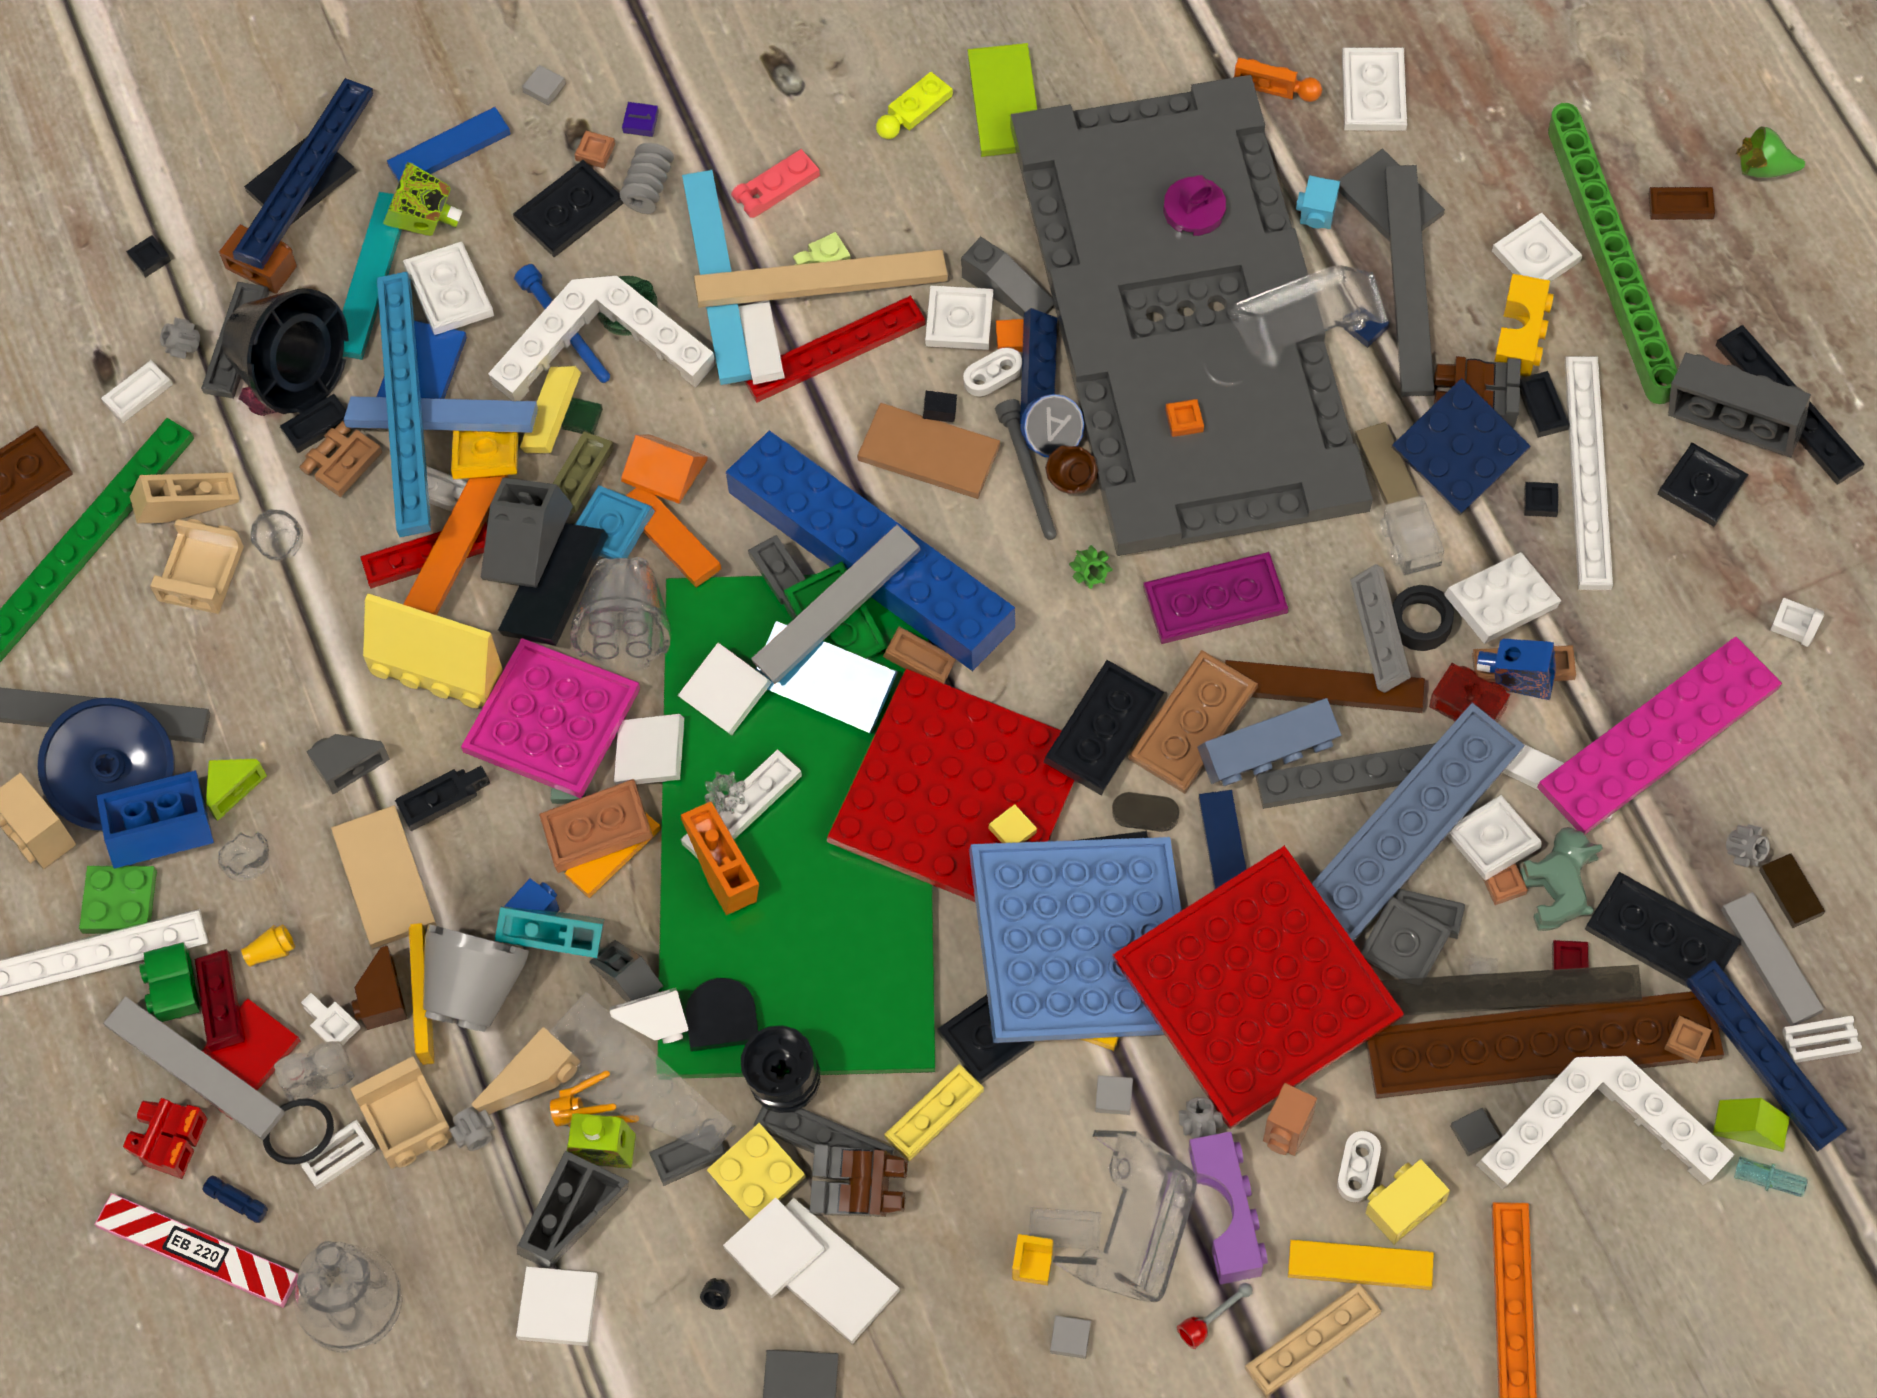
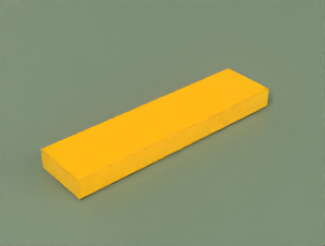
[409,923,435,1065]
[1288,1240,1434,1290]

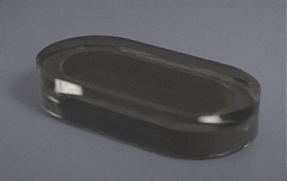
[1112,792,1179,832]

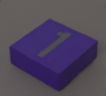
[622,102,659,137]

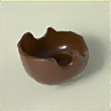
[1045,445,1099,494]

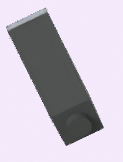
[961,236,1054,318]

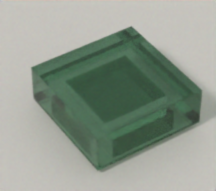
[562,397,603,435]

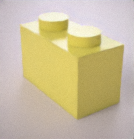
[1365,1159,1450,1245]

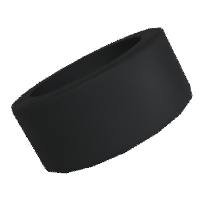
[1392,585,1454,651]

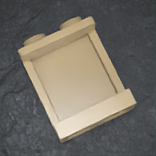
[150,519,244,614]
[350,1056,453,1169]

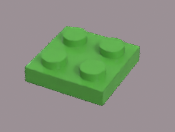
[79,866,157,934]

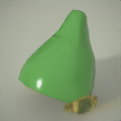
[1736,126,1805,178]

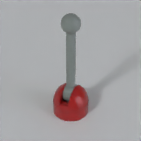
[1177,1283,1252,1349]

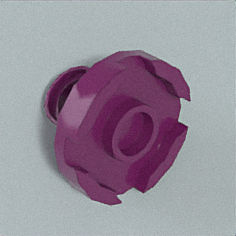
[1163,175,1226,236]

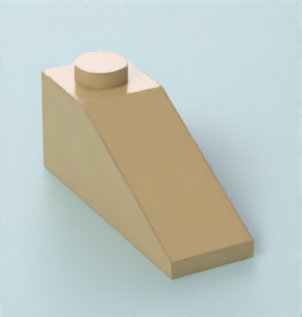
[130,473,240,524]
[471,1027,581,1115]

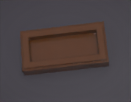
[1648,187,1715,220]

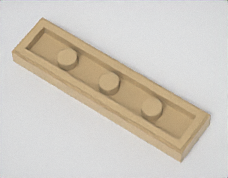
[1245,1283,1382,1398]

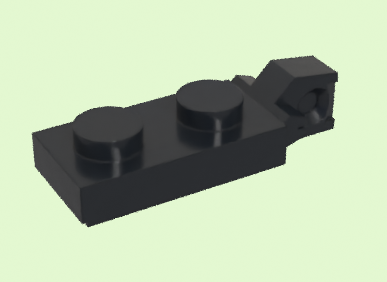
[395,766,490,831]

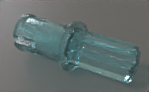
[1734,1156,1808,1197]

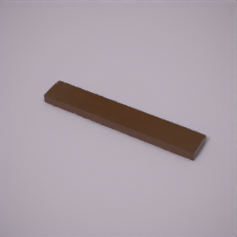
[1225,660,1425,713]

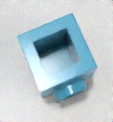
[1296,176,1340,229]

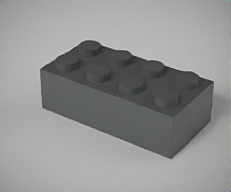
[1668,352,1811,458]

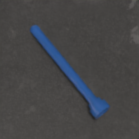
[514,264,610,383]

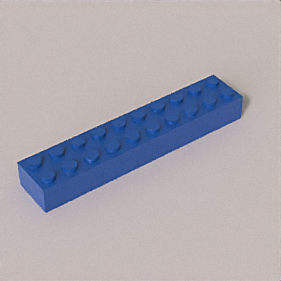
[726,430,1016,671]

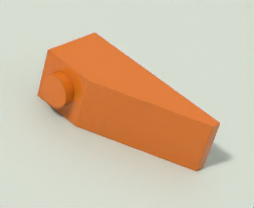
[681,802,759,915]

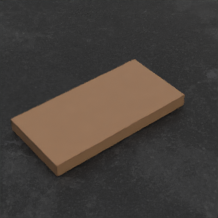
[857,403,1000,499]
[1128,650,1258,794]

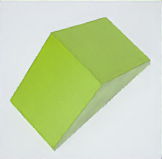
[206,758,267,821]
[1713,1098,1790,1152]

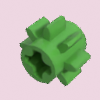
[1069,545,1112,589]

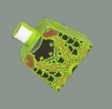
[383,162,463,236]
[567,1113,636,1169]

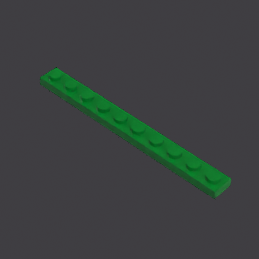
[0,418,194,662]

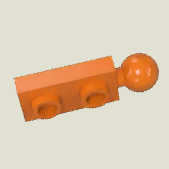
[1234,57,1322,102]

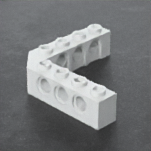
[488,276,716,401]
[1476,1056,1735,1189]

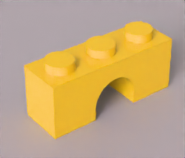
[1494,273,1554,376]

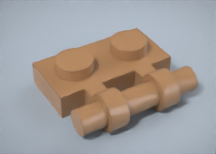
[299,421,382,498]

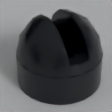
[700,1278,731,1310]

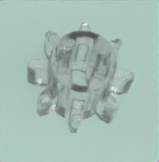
[705,771,746,814]

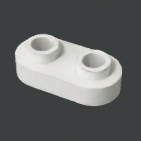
[963,348,1022,397]
[1337,1131,1381,1202]

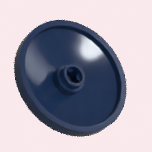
[37,698,175,832]

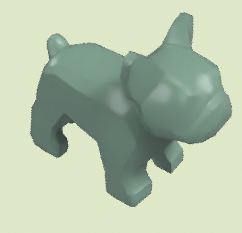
[1520,827,1603,931]

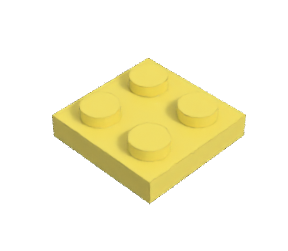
[707,1123,807,1220]

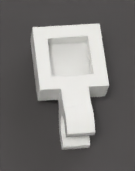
[301,993,361,1052]

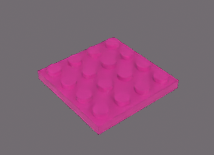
[461,638,640,798]

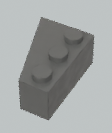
[517,1151,629,1269]

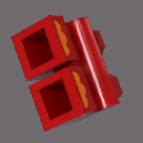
[123,1098,208,1179]

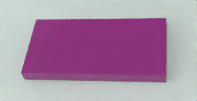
[1143,552,1288,644]

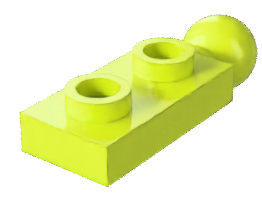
[876,72,953,139]

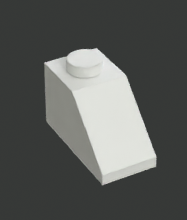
[609,987,689,1044]

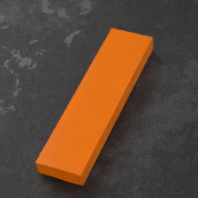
[625,488,722,588]

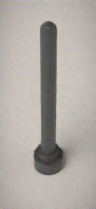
[995,399,1057,540]

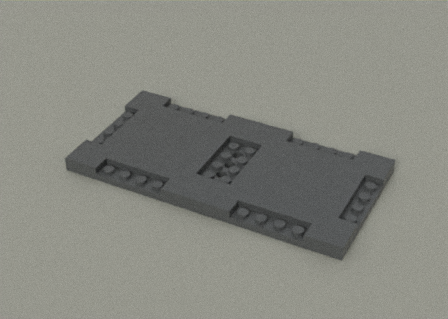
[1010,75,1373,556]

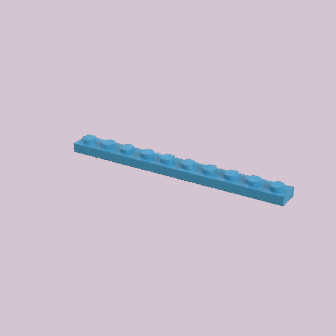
[377,272,432,537]

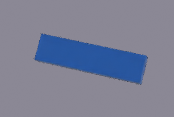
[387,107,511,183]

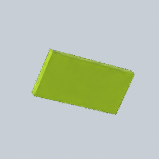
[967,43,1037,157]

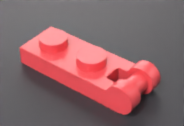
[731,149,820,218]

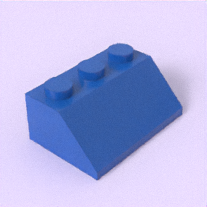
[96,770,214,869]

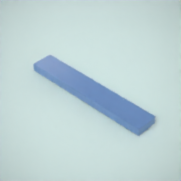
[344,396,538,433]

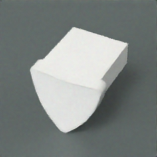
[1770,598,1824,647]

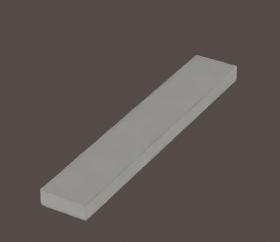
[751,525,921,684]
[103,996,285,1140]

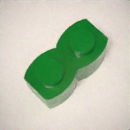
[139,942,200,1022]

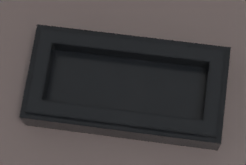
[1519,371,1570,438]
[280,394,346,454]

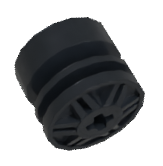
[741,1025,821,1113]

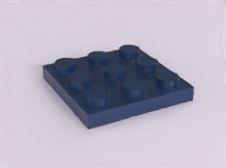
[1392,378,1531,515]

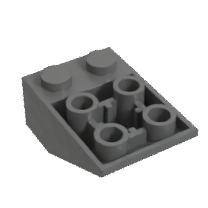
[480,477,573,588]

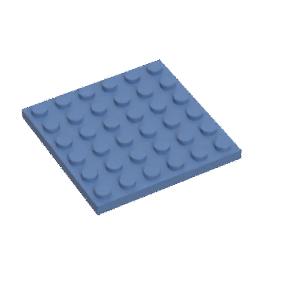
[969,837,1181,1043]

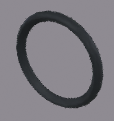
[263,1099,334,1165]

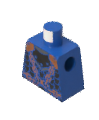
[1477,639,1556,700]

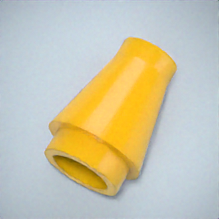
[241,924,295,967]

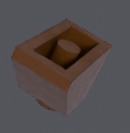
[351,945,408,1030]

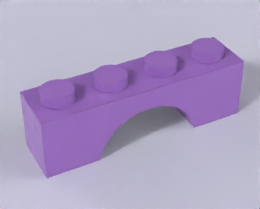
[1188,1131,1268,1285]

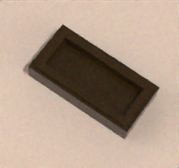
[1759,853,1825,928]

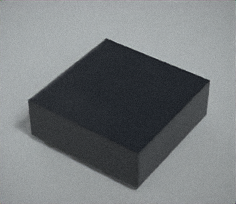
[126,235,171,278]
[923,390,957,423]
[1524,482,1558,517]

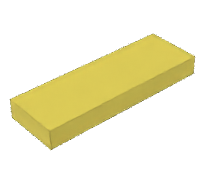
[520,366,581,453]
[884,1064,984,1161]

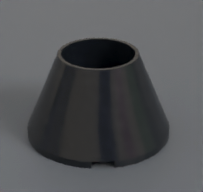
[222,288,349,414]

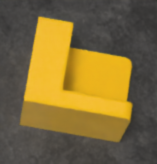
[1012,1234,1053,1286]

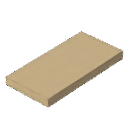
[331,805,437,949]

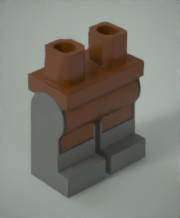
[1434,356,1521,428]
[809,1144,908,1217]

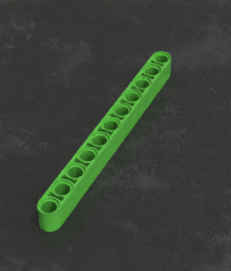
[1548,103,1677,404]

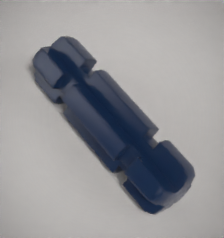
[202,1176,268,1223]

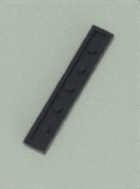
[1716,325,1865,485]

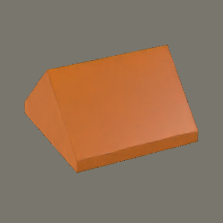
[621,434,708,504]

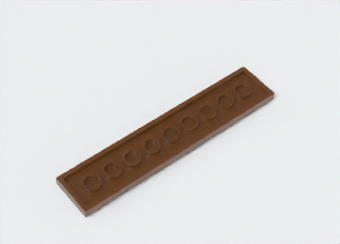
[1366,991,1724,1099]

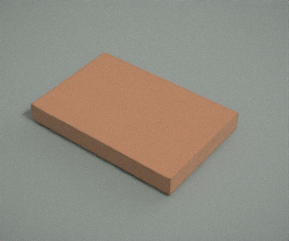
[539,779,653,873]

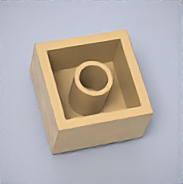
[0,772,76,869]

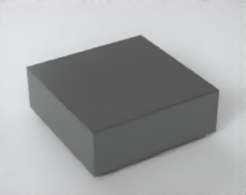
[1450,1108,1500,1156]

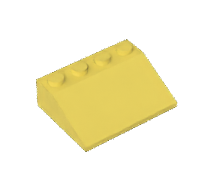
[363,593,503,709]

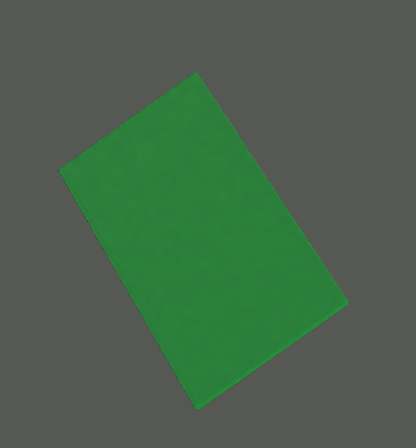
[657,574,935,1079]

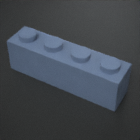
[1197,698,1342,786]

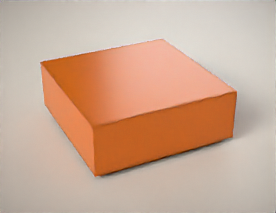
[996,319,1024,352]
[1165,399,1204,437]

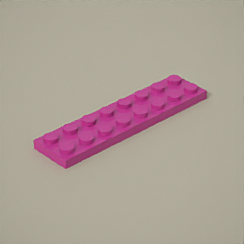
[1537,636,1782,835]

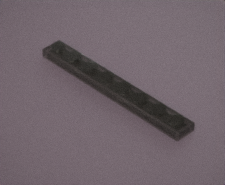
[1381,965,1642,1015]

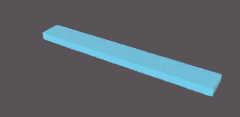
[682,170,752,385]

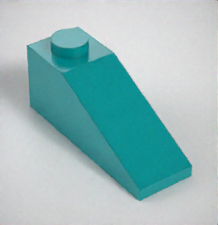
[495,906,604,958]

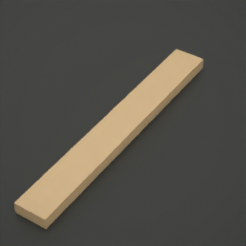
[694,250,948,308]

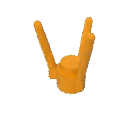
[550,1070,640,1127]

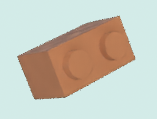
[1263,1083,1317,1156]

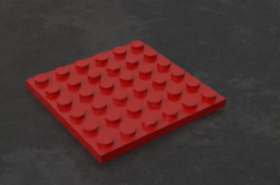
[827,669,1075,903]
[1112,845,1404,1129]

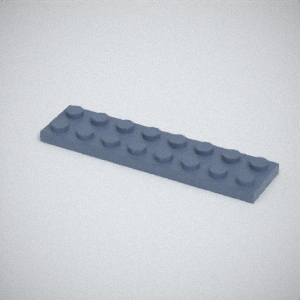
[1312,703,1525,942]

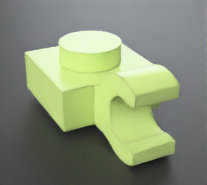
[793,232,851,265]

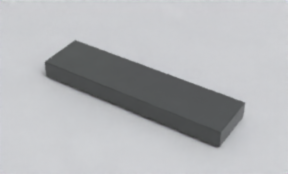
[201,282,270,399]
[753,1106,895,1155]

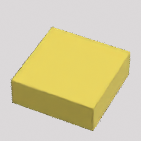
[988,804,1037,843]

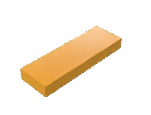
[564,812,661,898]

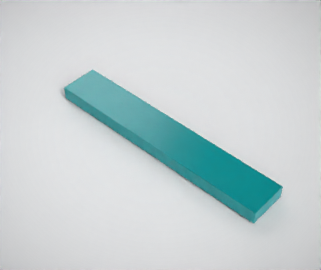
[342,192,402,360]

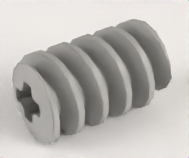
[620,143,674,214]

